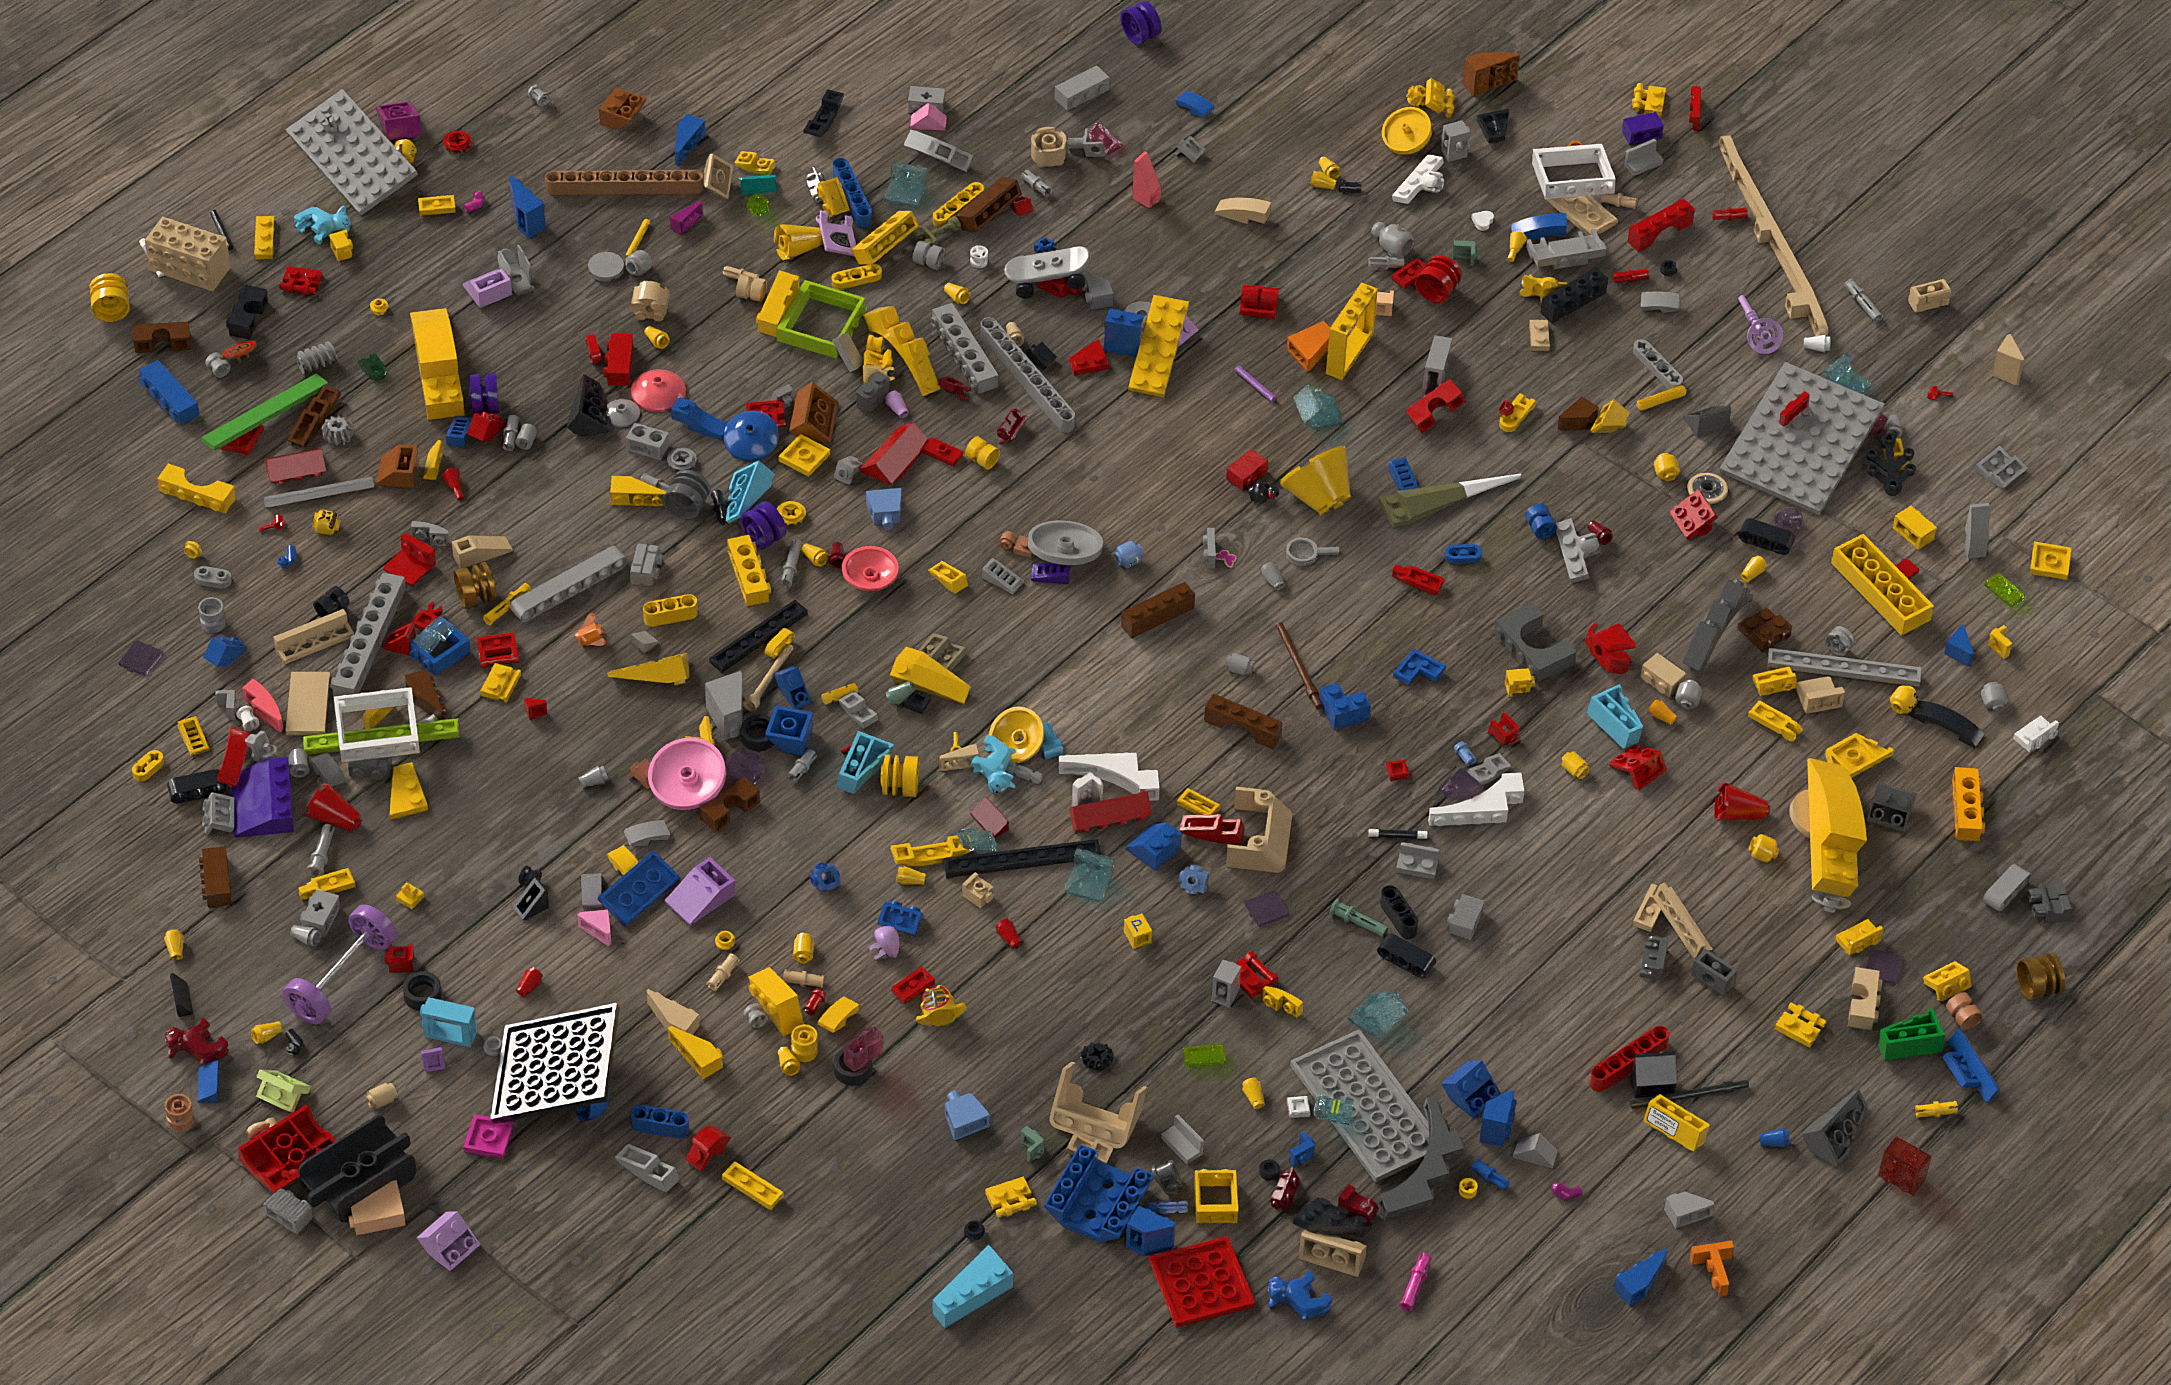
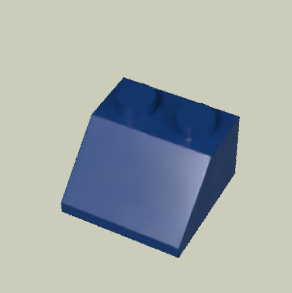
[765,705,813,756]
[1126,823,1182,870]

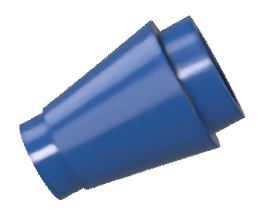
[1760,1128,1790,1148]

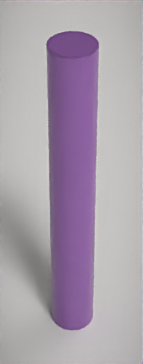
[1235,365,1276,402]

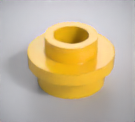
[370,299,388,315]
[184,541,202,559]
[715,931,735,950]

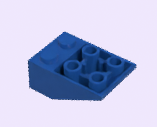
[509,174,546,238]

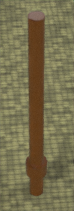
[1276,622,1323,709]

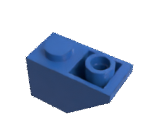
[203,636,247,667]
[774,667,812,709]

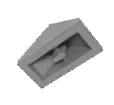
[581,873,602,908]
[1513,1133,1558,1168]

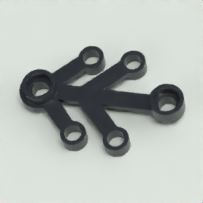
[1866,433,1916,496]

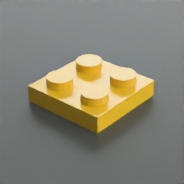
[779,434,830,477]
[2030,542,2071,580]

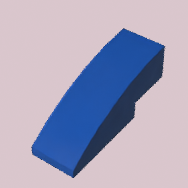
[1511,213,1567,240]

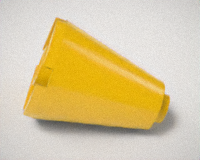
[774,224,824,260]

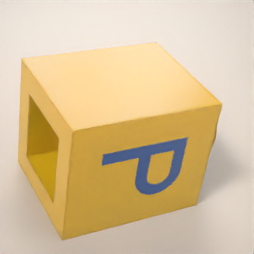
[1124,914,1152,949]

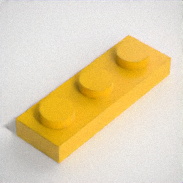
[254,216,275,260]
[722,1162,784,1210]

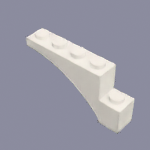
[1059,753,1159,801]
[1428,773,1524,826]

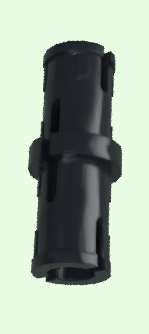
[711,490,729,525]

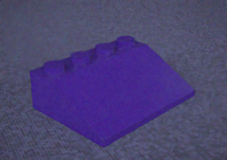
[232,757,294,838]

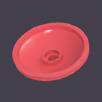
[631,369,686,412]
[842,546,899,591]

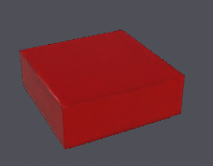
[1895,558,1919,580]
[1386,760,1409,781]

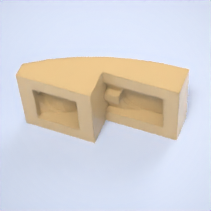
[1065,1132,1114,1164]

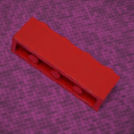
[1069,791,1152,833]

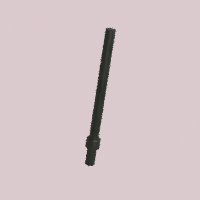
[1630,1080,1749,1109]

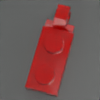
[1392,564,1445,596]

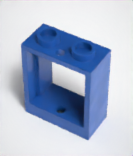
[409,619,471,676]

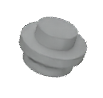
[484,1036,502,1056]

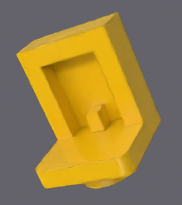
[864,349,893,370]

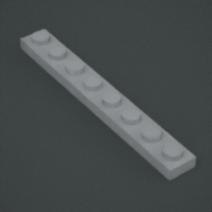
[1767,648,1921,687]

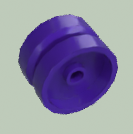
[1120,1,1162,45]
[469,373,499,415]
[740,501,787,550]

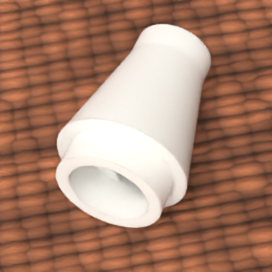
[1804,335,1831,353]

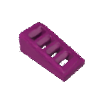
[670,201,703,235]

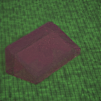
[1089,121,1123,155]

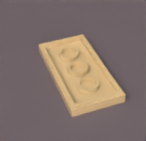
[1544,179,1618,236]
[286,672,330,735]

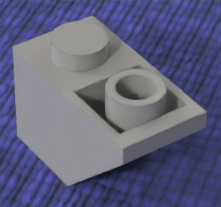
[1082,271,1113,310]

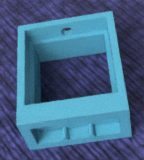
[420,997,477,1048]

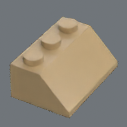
[1299,1230,1367,1277]

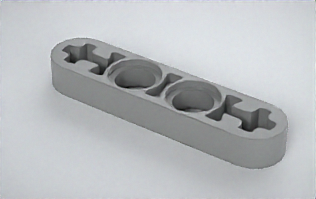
[1633,339,1683,389]

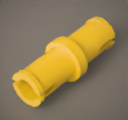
[1915,1101,1958,1118]

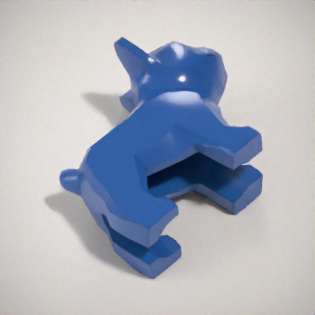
[1267,1271,1332,1321]

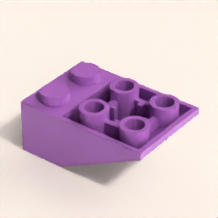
[665,857,736,926]

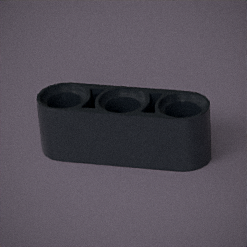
[1738,518,1795,555]
[167,769,227,804]
[1380,885,1419,940]
[1377,934,1436,978]

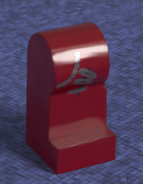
[1337,1184,1379,1222]

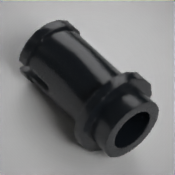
[1339,180,1362,194]

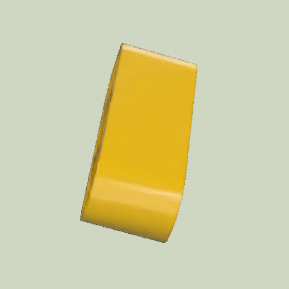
[643,594,698,627]

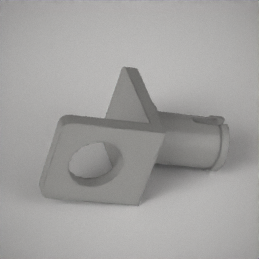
[1067,128,1106,157]

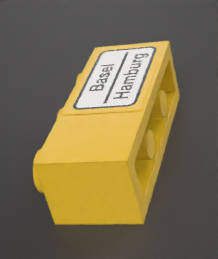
[1643,1094,1710,1151]

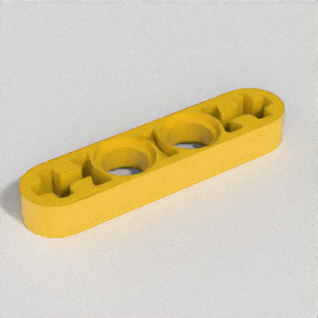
[933,182,984,227]

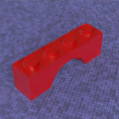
[1627,198,1695,252]

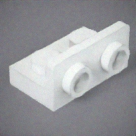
[2013,716,2059,753]

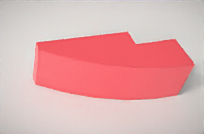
[242,679,283,733]

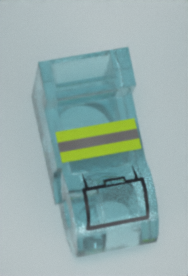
[1313,1096,1354,1125]

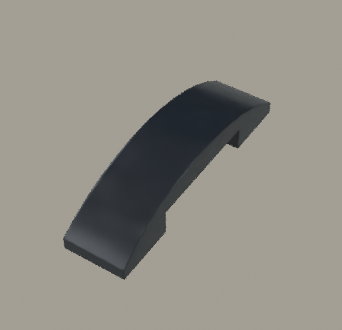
[803,89,844,137]
[1907,701,1985,748]

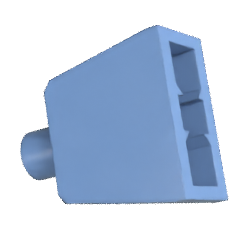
[866,488,901,530]
[945,1090,990,1140]

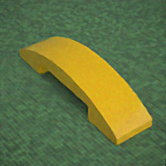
[890,834,972,866]

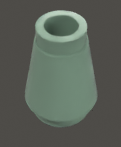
[886,681,916,705]

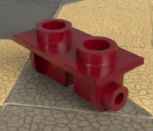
[997,408,1028,444]
[1270,1168,1300,1213]

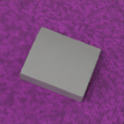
[1974,446,2028,489]

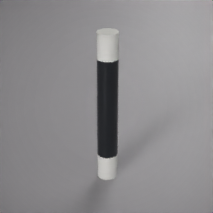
[1368,829,1427,839]

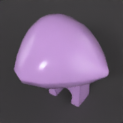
[868,926,900,960]

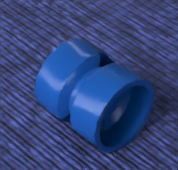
[1525,504,1557,539]

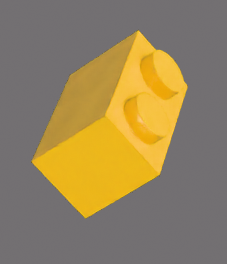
[1892,506,1937,550]

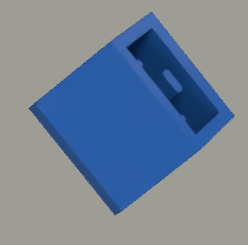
[1441,1060,1501,1117]
[1479,1090,1517,1147]
[1126,1206,1176,1256]

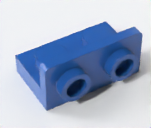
[877,900,925,936]

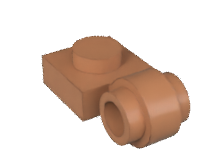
[999,531,1033,558]

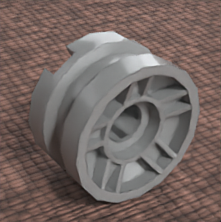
[1825,626,1855,656]

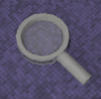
[1286,537,1339,566]

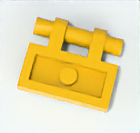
[1425,78,1455,118]
[1632,83,1666,117]
[1774,1002,1827,1048]
[985,1176,1037,1218]

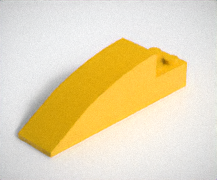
[410,308,464,420]
[1807,758,1867,898]

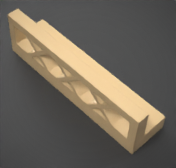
[274,609,354,664]
[1653,883,1713,960]

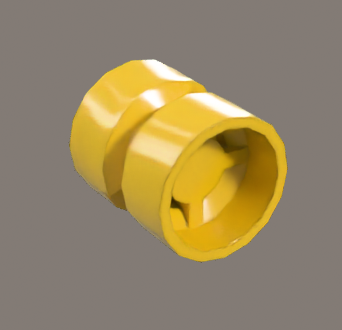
[965,436,1000,470]
[791,1024,818,1062]

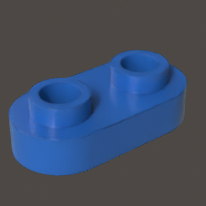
[1444,544,1482,564]

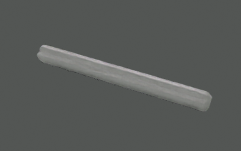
[264,477,375,508]

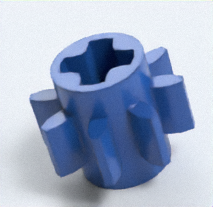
[1034,238,1056,254]

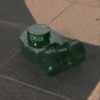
[358,353,387,381]

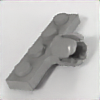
[1556,518,1601,584]

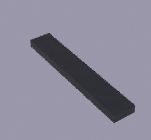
[709,600,808,673]

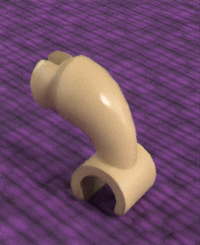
[246,1117,277,1139]

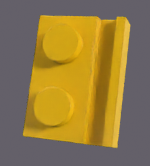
[480,663,521,703]

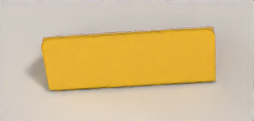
[422,440,443,480]

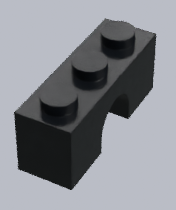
[226,285,268,340]

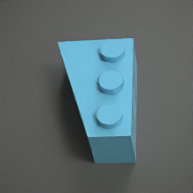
[1587,684,1643,749]
[836,731,894,794]

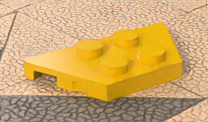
[1825,733,1894,778]

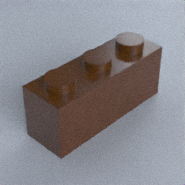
[199,846,232,908]

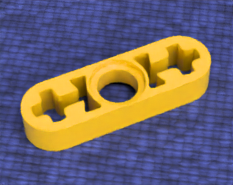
[831,264,882,290]

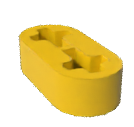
[765,628,795,659]
[132,750,164,782]

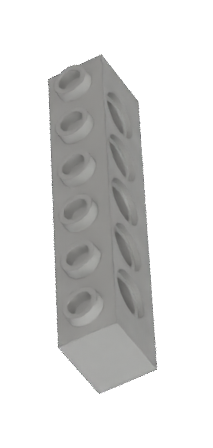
[931,303,998,394]

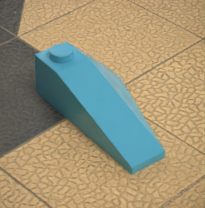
[726,460,774,523]

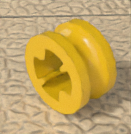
[1459,1178,1478,1199]

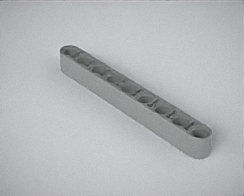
[981,317,1075,433]

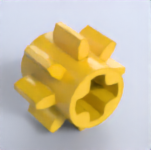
[1406,85,1426,107]

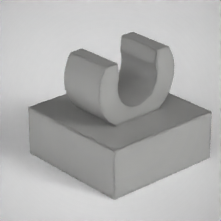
[771,384,793,409]

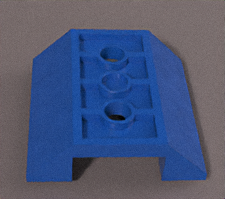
[1044,1144,1154,1242]

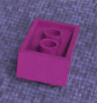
[376,101,422,142]

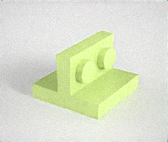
[256,1070,311,1112]

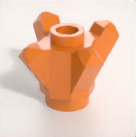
[575,613,606,647]

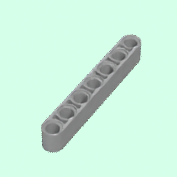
[510,546,628,622]

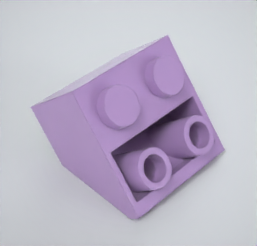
[463,269,512,308]
[417,1211,481,1271]

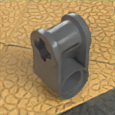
[1152,1160,1183,1195]

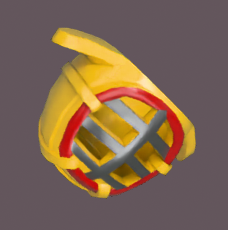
[916,985,967,1026]

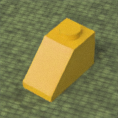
[1590,399,1630,433]

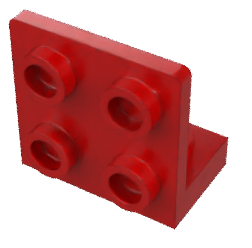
[383,533,436,586]
[1609,744,1667,790]

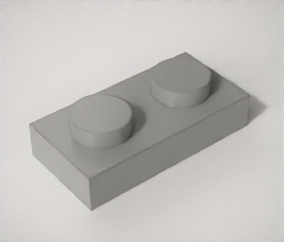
[1203,528,1216,568]

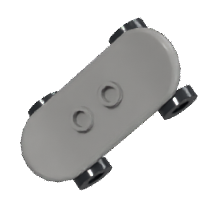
[1004,246,1091,299]

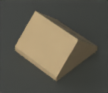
[1992,334,2024,385]

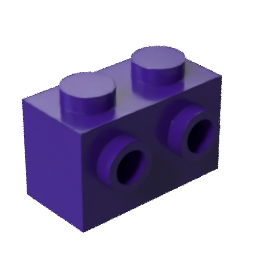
[1622,112,1664,145]

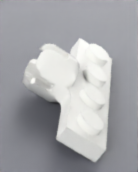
[1392,155,1444,204]

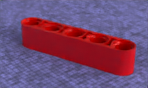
[1589,1026,1670,1092]

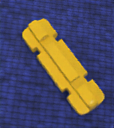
[821,683,858,705]

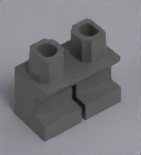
[2028,880,2072,922]

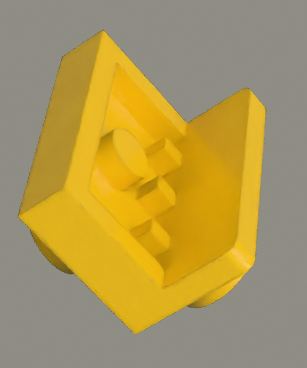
[816,177,850,218]
[1753,666,1797,696]

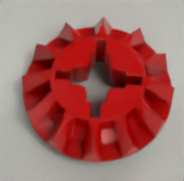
[443,130,472,153]

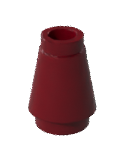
[1587,520,1613,545]
[828,542,846,569]

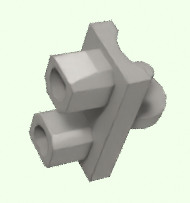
[245,731,278,763]

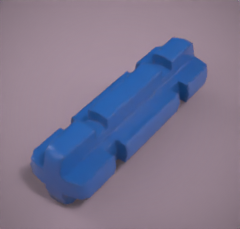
[1147,1200,1188,1214]

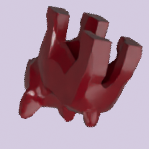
[165,1018,229,1066]

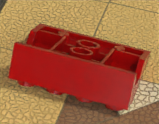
[238,1104,336,1193]

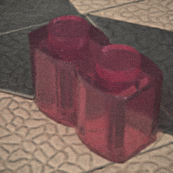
[844,1026,884,1071]

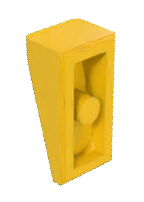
[928,561,968,594]

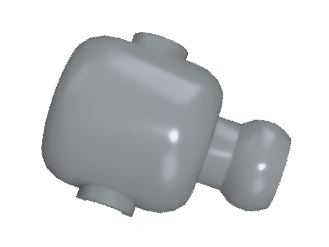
[1371,222,1414,257]

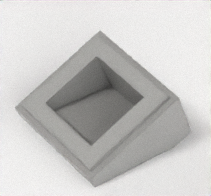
[631,631,658,653]

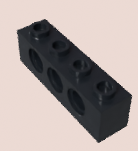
[1540,268,1608,323]

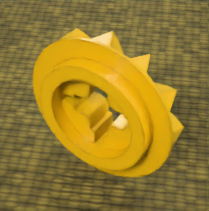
[777,501,806,526]

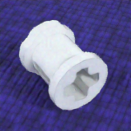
[236,706,260,731]

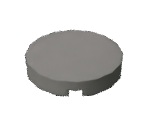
[588,252,624,282]

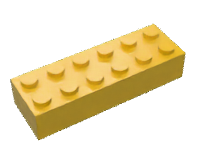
[1831,534,1934,636]

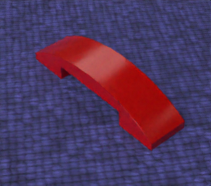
[217,726,249,787]

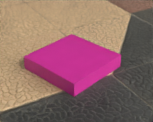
[463,1114,514,1159]

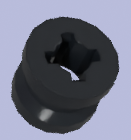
[518,865,542,885]

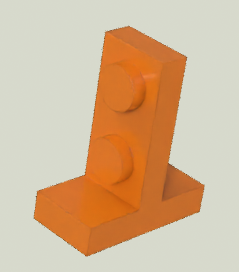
[1690,1241,1734,1297]

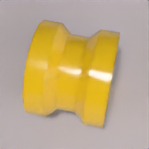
[866,335,884,354]

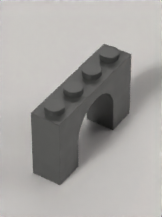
[1494,602,1577,682]

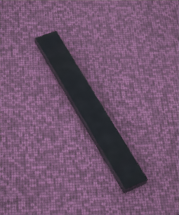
[943,839,1101,878]

